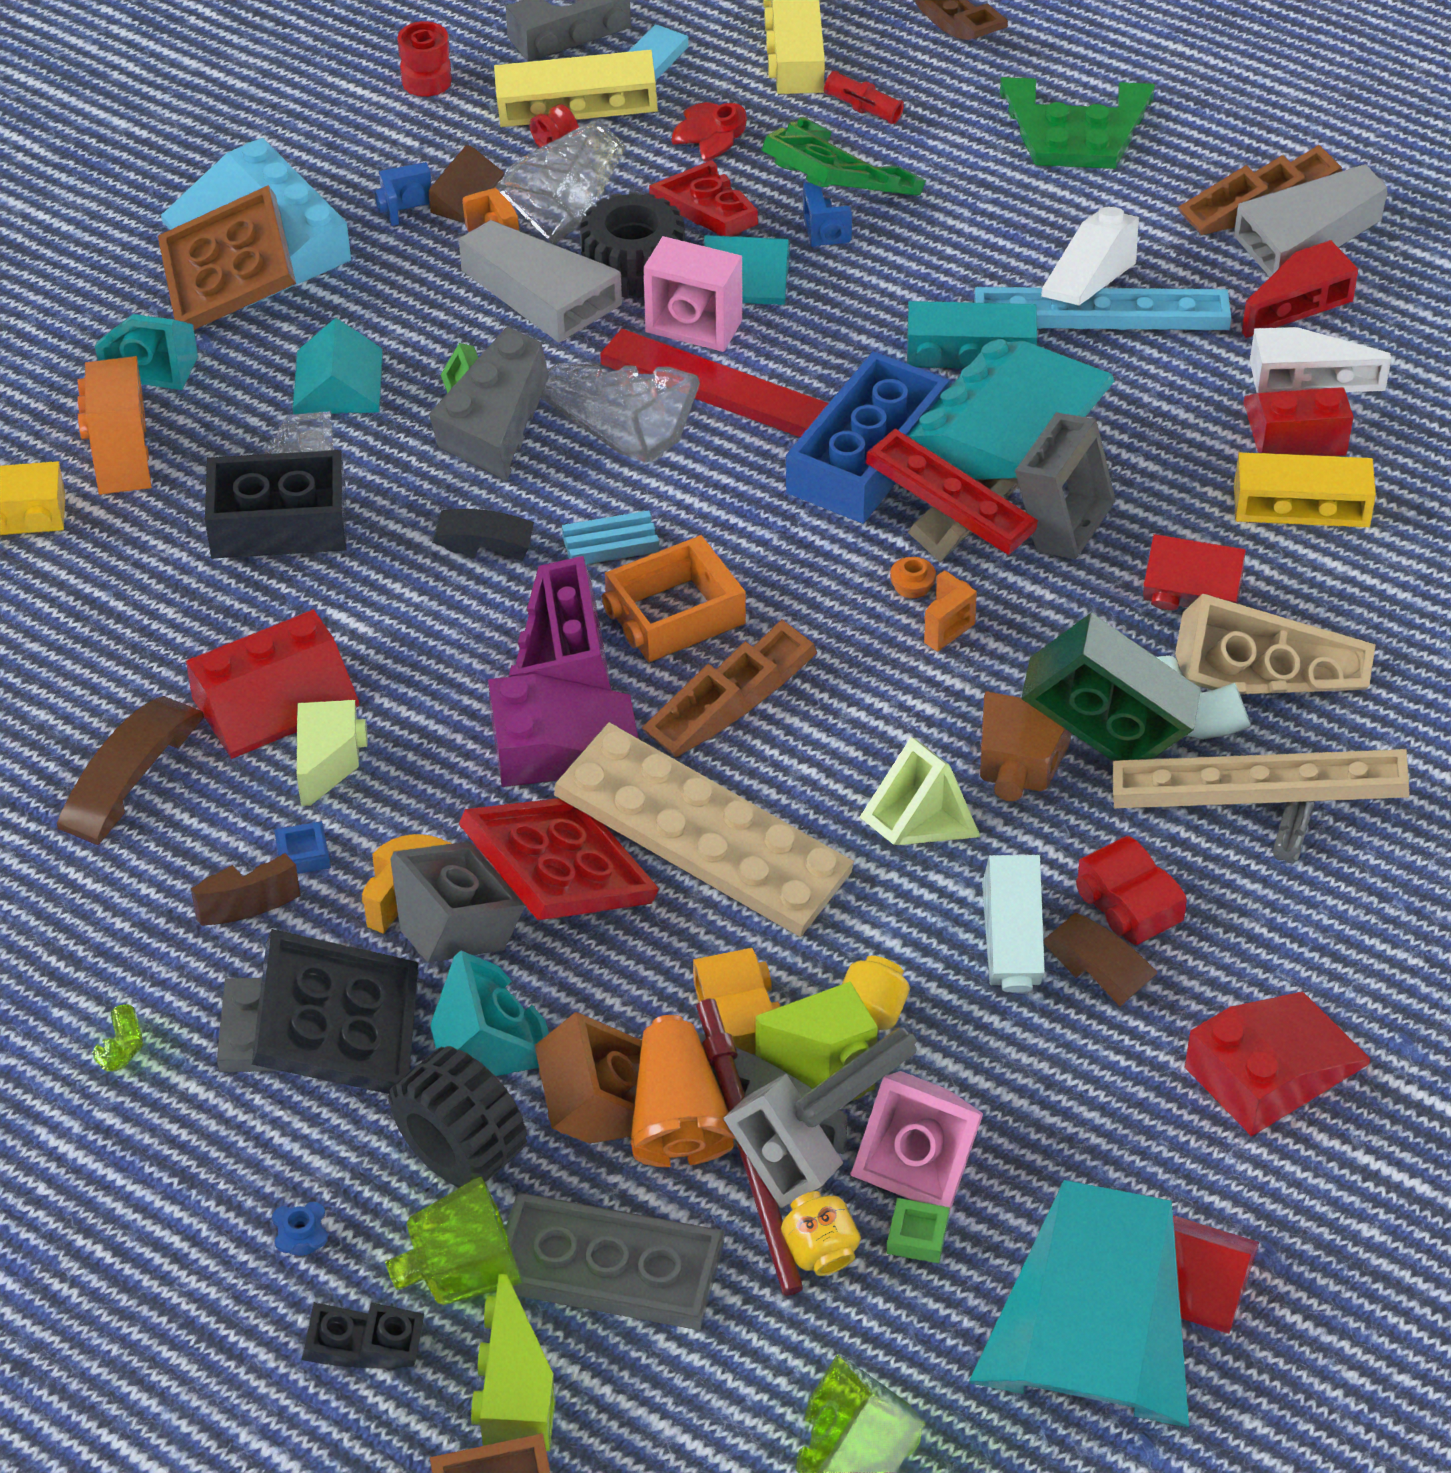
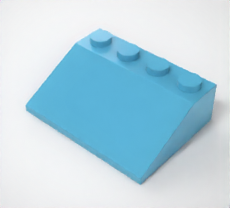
[161,138,351,308]

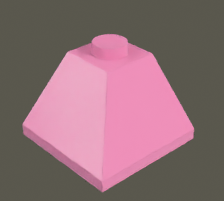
[850,1071,983,1211]

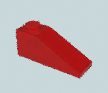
[1241,240,1359,338]

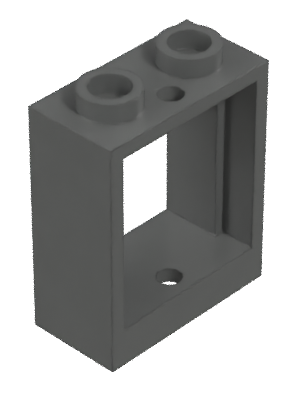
[1015,412,1116,559]

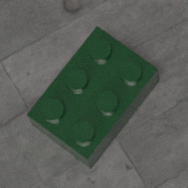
[1021,612,1201,761]

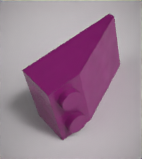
[488,674,639,787]

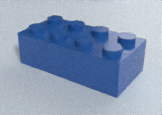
[786,351,950,524]

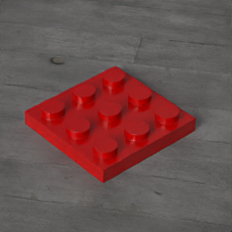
[459,798,659,920]

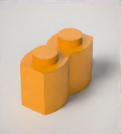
[693,948,781,1054]

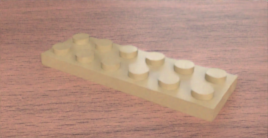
[554,722,854,937]

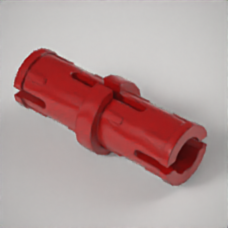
[824,71,904,124]

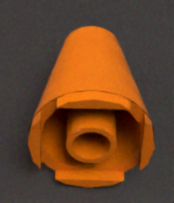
[630,1015,736,1167]

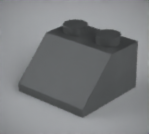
[390,841,526,963]

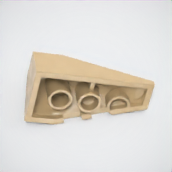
[1175,594,1376,694]

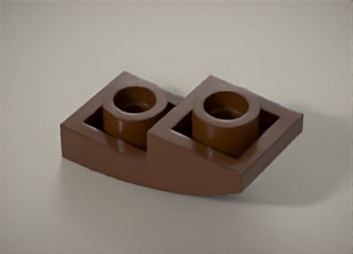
[190,853,301,926]
[1043,912,1158,1007]

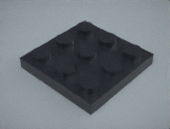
[252,929,419,1094]

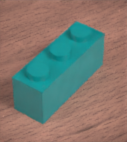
[907,301,1037,369]

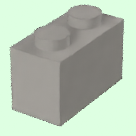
[723,1073,843,1208]

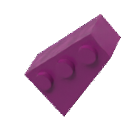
[508,556,611,690]

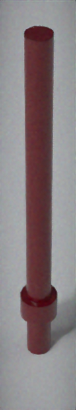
[696,999,803,1296]

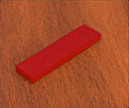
[866,429,1038,555]

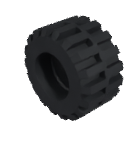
[580,192,685,298]
[388,1046,527,1191]

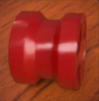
[530,104,579,154]

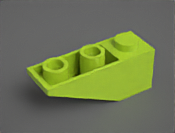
[471,1274,555,1451]

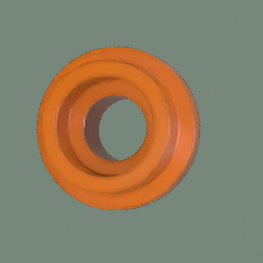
[890,557,936,598]

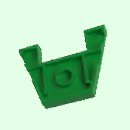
[1000,77,1155,169]
[761,117,926,196]

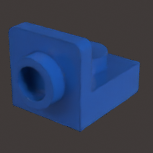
[374,162,432,226]
[803,183,852,247]

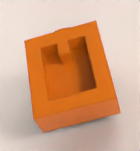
[462,186,519,232]
[924,570,977,652]

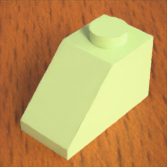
[297,700,368,806]

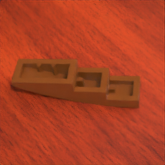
[1178,145,1342,235]
[642,619,817,758]

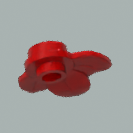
[671,102,747,162]

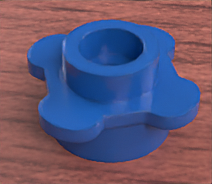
[272,1202,328,1256]

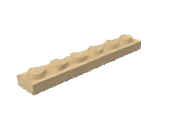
[1113,749,1409,809]

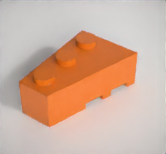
[77,356,152,495]

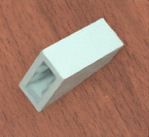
[982,855,1045,993]

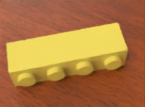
[763,0,825,94]
[494,50,658,127]

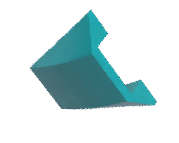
[969,1180,1189,1428]

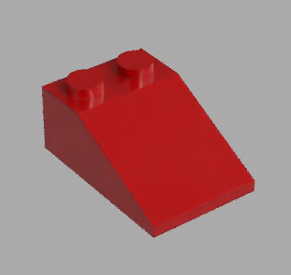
[1184,991,1371,1137]

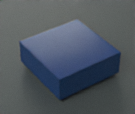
[274,821,331,874]

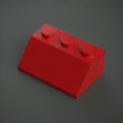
[186,609,359,759]

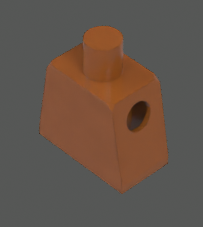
[980,691,1072,801]

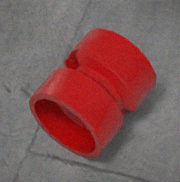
[397,21,452,97]

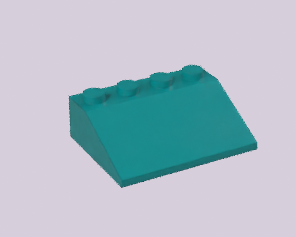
[907,339,1115,480]

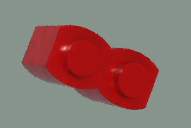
[1076,835,1187,945]

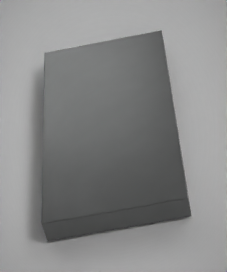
[489,1192,725,1331]

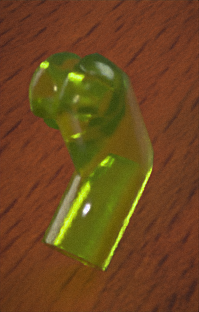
[93,1004,144,1072]

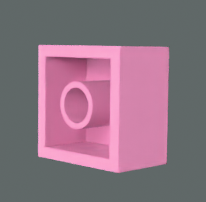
[644,236,742,352]

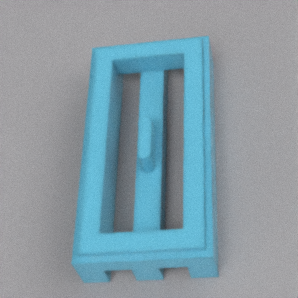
[562,510,659,565]

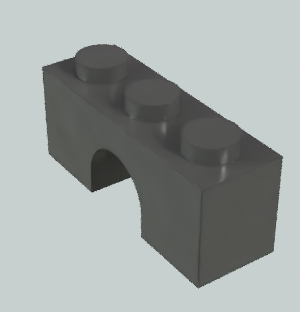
[505,0,631,62]

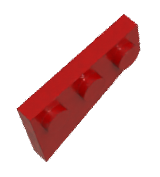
[649,160,758,237]

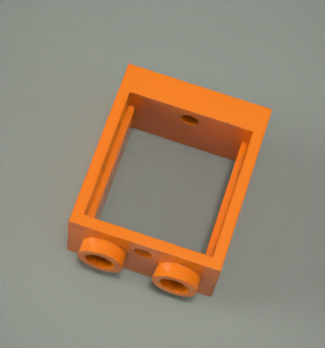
[601,535,746,663]

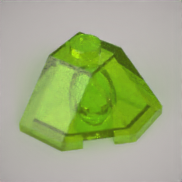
[795,1354,926,1473]

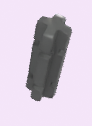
[1273,801,1315,863]

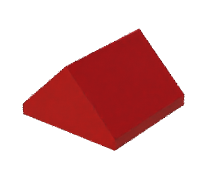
[1173,1215,1259,1334]

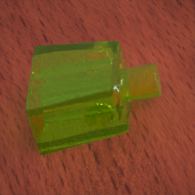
[385,1176,522,1305]

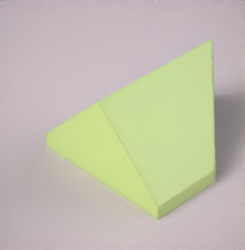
[860,737,981,845]

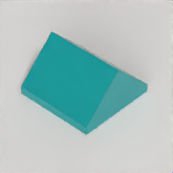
[704,235,790,305]
[293,318,383,415]

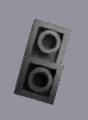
[432,509,534,561]
[301,1302,424,1369]

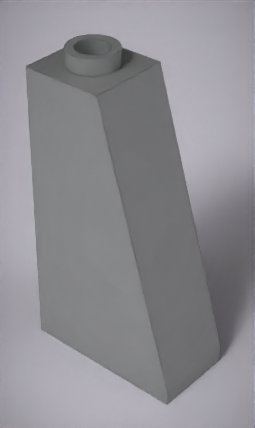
[1234,164,1388,277]
[459,220,622,343]

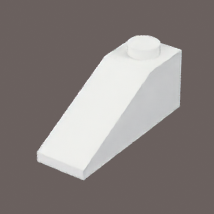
[1041,207,1139,305]
[1250,327,1391,393]

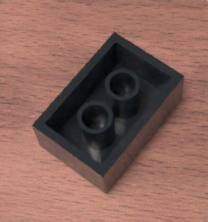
[205,450,347,559]

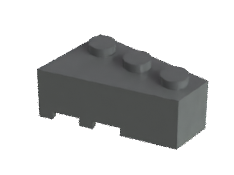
[429,326,549,481]

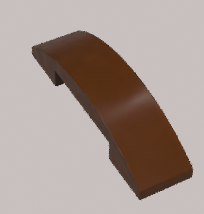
[913,0,1008,40]
[57,696,204,845]

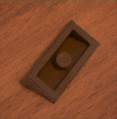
[429,145,505,223]

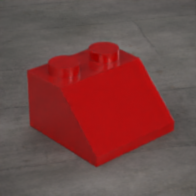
[1244,387,1354,456]
[1143,534,1246,610]

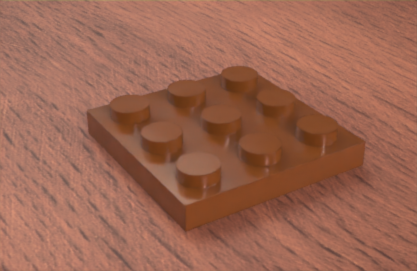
[158,185,296,330]

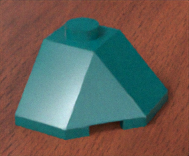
[95,314,198,390]
[430,950,549,1076]

